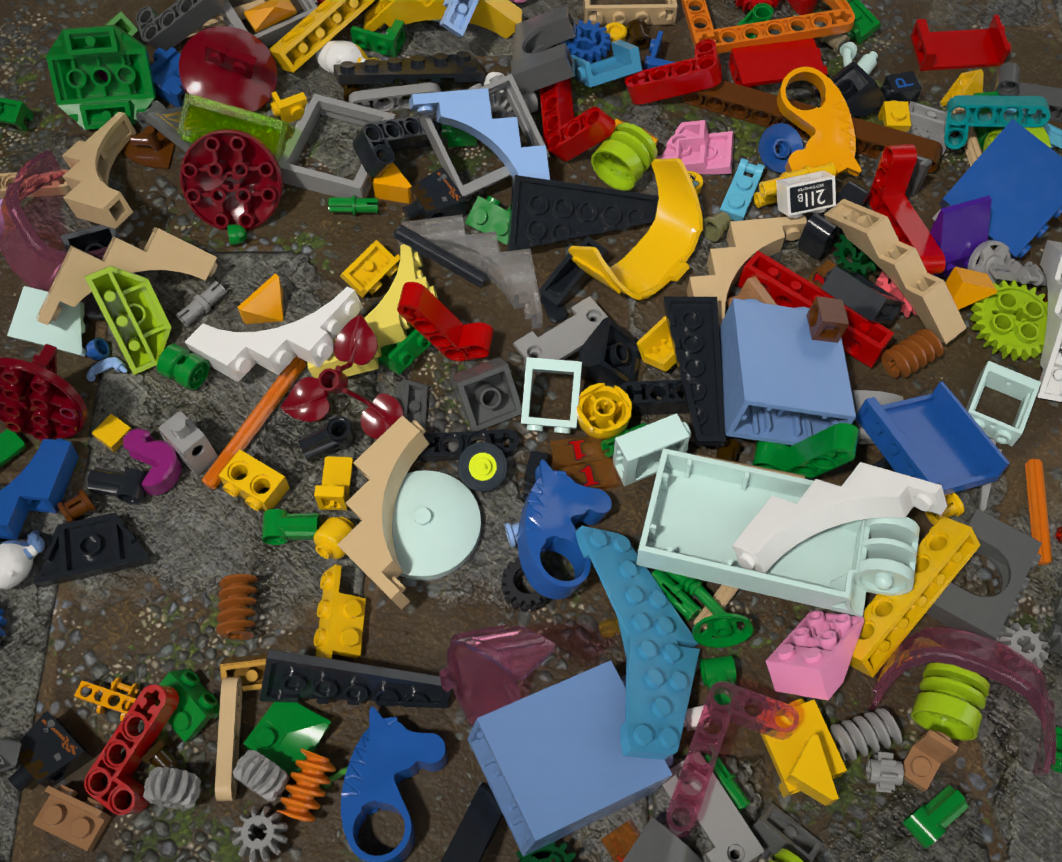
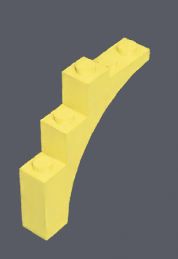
[308,244,438,379]

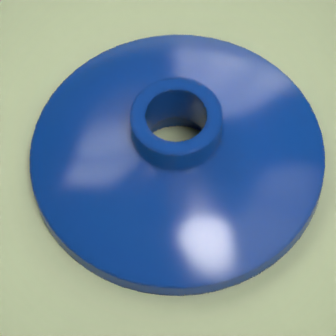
[759,123,803,173]

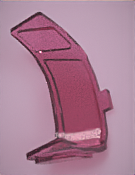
[0,150,108,292]
[439,624,555,727]
[868,627,1057,777]

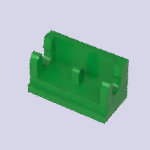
[0,97,34,131]

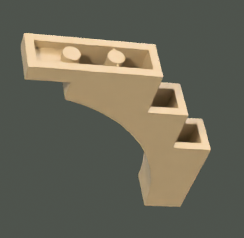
[824,199,967,344]
[687,215,807,327]
[36,227,217,325]
[337,416,429,610]

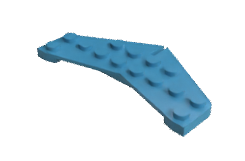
[575,526,700,760]

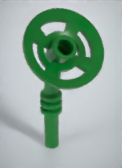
[663,571,753,648]

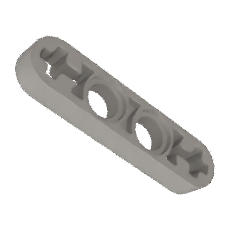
[348,82,441,112]

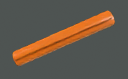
[1025,459,1052,565]

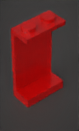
[910,15,1011,71]
[728,38,827,89]

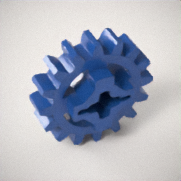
[560,20,611,64]

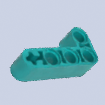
[944,95,1050,149]

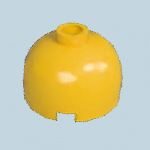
[576,383,632,440]

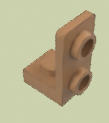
[902,730,958,792]

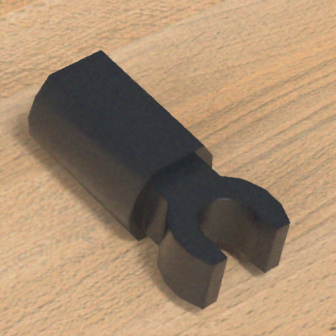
[522,451,548,500]

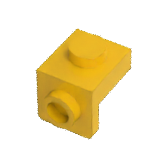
[270,91,308,125]
[878,100,911,132]

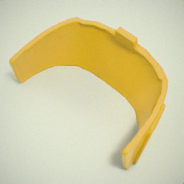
[568,158,703,300]

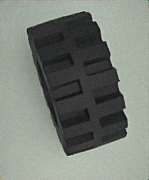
[502,557,554,612]

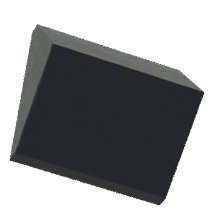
[61,225,123,260]

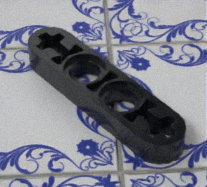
[416,429,519,462]

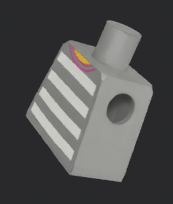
[158,411,218,477]

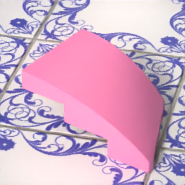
[656,120,734,174]

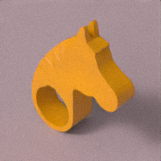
[777,67,861,177]

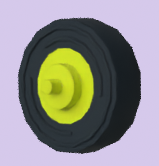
[457,442,508,492]

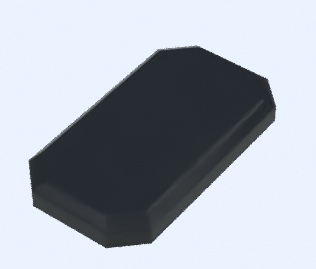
[540,296,568,324]

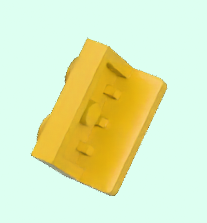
[340,240,400,298]
[637,315,676,372]

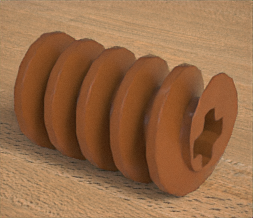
[881,329,944,378]
[216,574,258,640]

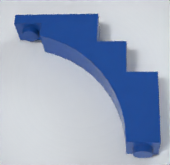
[0,439,79,540]

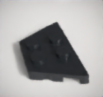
[34,512,151,588]

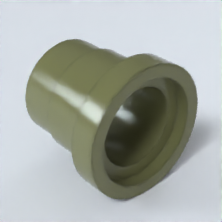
[702,211,731,242]

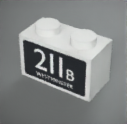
[776,170,836,218]

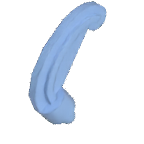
[86,357,128,382]

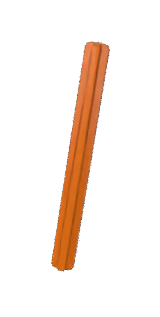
[202,356,306,489]

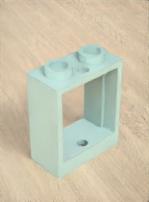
[521,357,582,434]
[966,361,1041,446]
[612,413,691,487]

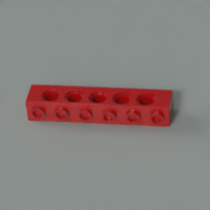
[738,251,894,368]

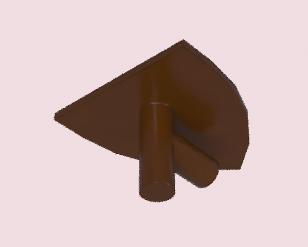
[121,126,175,169]

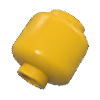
[313,517,355,560]

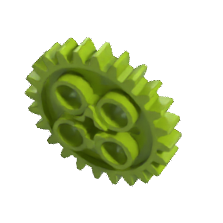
[970,280,1048,361]

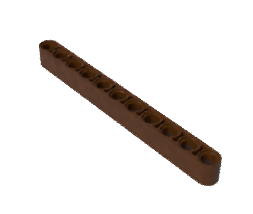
[682,80,943,173]

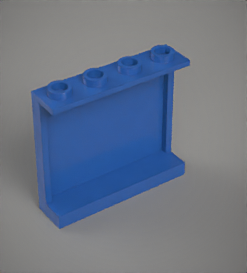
[939,119,1062,259]
[856,381,1010,495]

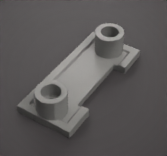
[513,296,609,375]
[662,751,765,862]

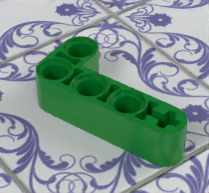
[753,423,859,479]

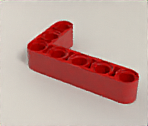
[540,78,616,162]
[869,144,946,275]

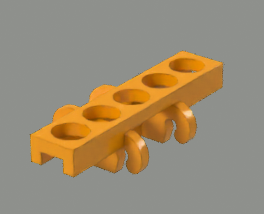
[74,677,143,722]

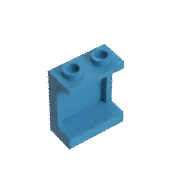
[571,40,642,87]

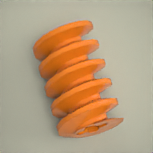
[276,748,336,822]

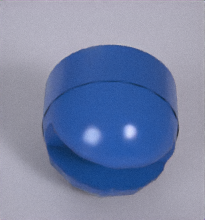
[86,337,110,360]

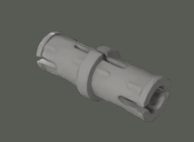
[176,281,227,327]

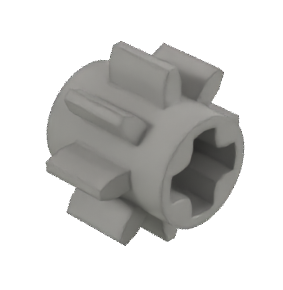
[866,752,904,793]

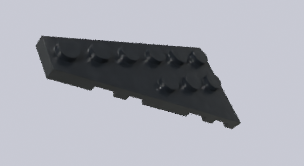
[507,175,659,253]

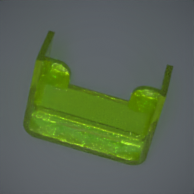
[176,93,288,162]

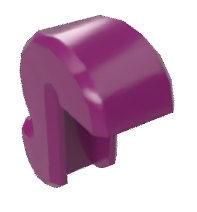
[123,428,182,496]

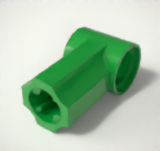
[262,509,321,545]
[700,655,741,720]
[902,785,969,849]

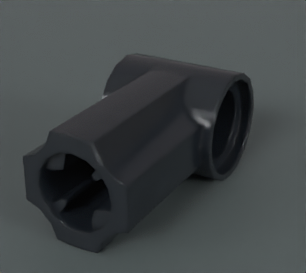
[297,416,355,462]
[87,467,147,505]

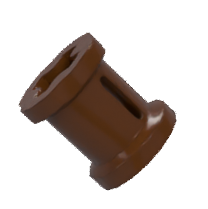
[57,488,97,522]

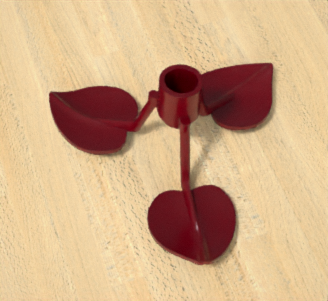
[280,315,405,439]

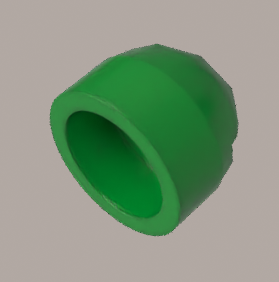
[227,224,247,245]

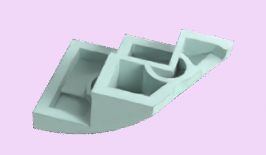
[7,286,86,357]

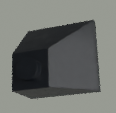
[814,61,886,117]
[578,317,640,387]

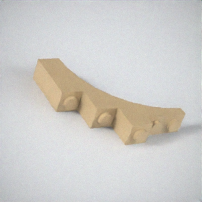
[62,112,137,229]

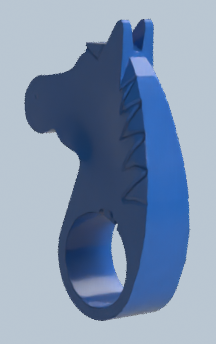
[517,460,612,599]
[341,706,448,862]

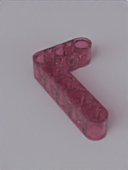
[666,681,799,838]

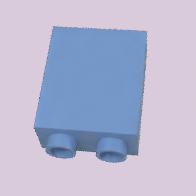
[719,298,856,445]
[467,661,673,857]

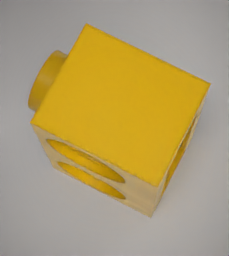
[219,449,290,511]

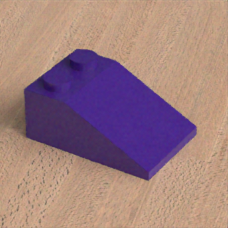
[930,195,992,277]

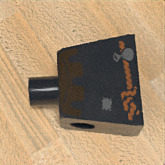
[402,167,466,227]
[8,711,94,792]

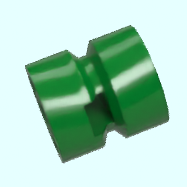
[157,343,210,391]

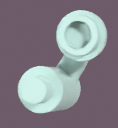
[839,42,878,75]

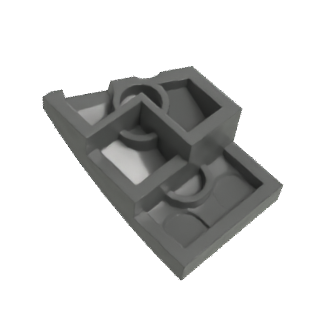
[622,817,703,862]

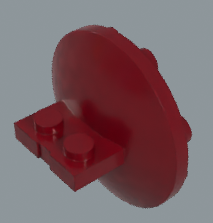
[179,26,277,119]
[180,129,283,231]
[0,344,88,441]

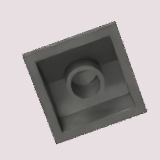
[449,357,522,431]

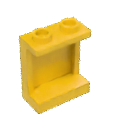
[753,699,847,798]

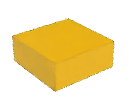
[92,414,132,452]

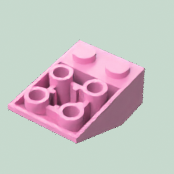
[766,611,864,700]

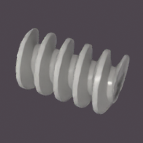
[829,708,902,764]

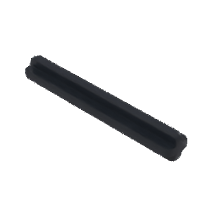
[393,225,488,287]

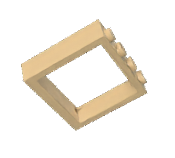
[583,0,677,25]

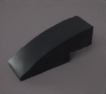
[537,236,610,307]

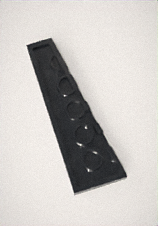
[333,51,485,84]
[663,296,726,446]
[259,649,453,709]

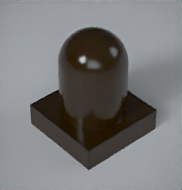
[141,739,178,768]

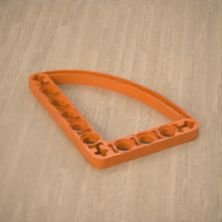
[681,0,855,53]

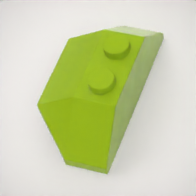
[84,265,172,375]

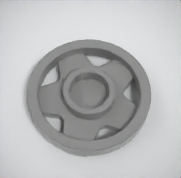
[968,240,1011,285]

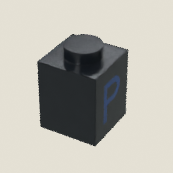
[880,71,922,105]

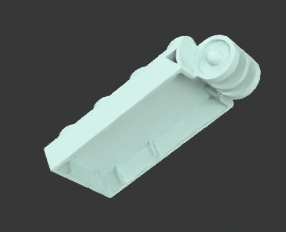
[636,448,920,617]

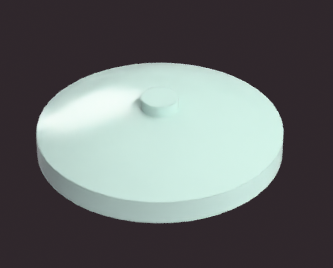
[392,470,481,580]

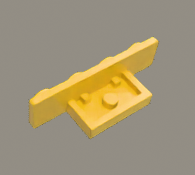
[314,564,366,659]

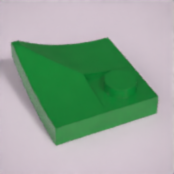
[243,702,331,781]

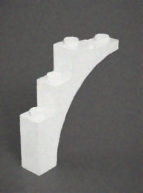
[185,287,363,382]

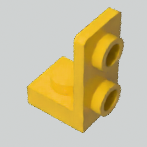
[314,456,353,511]

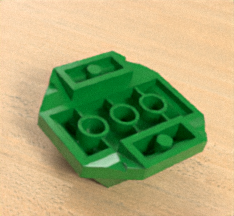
[46,25,156,130]

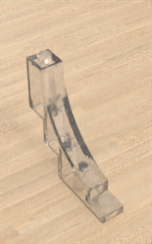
[399,215,543,329]

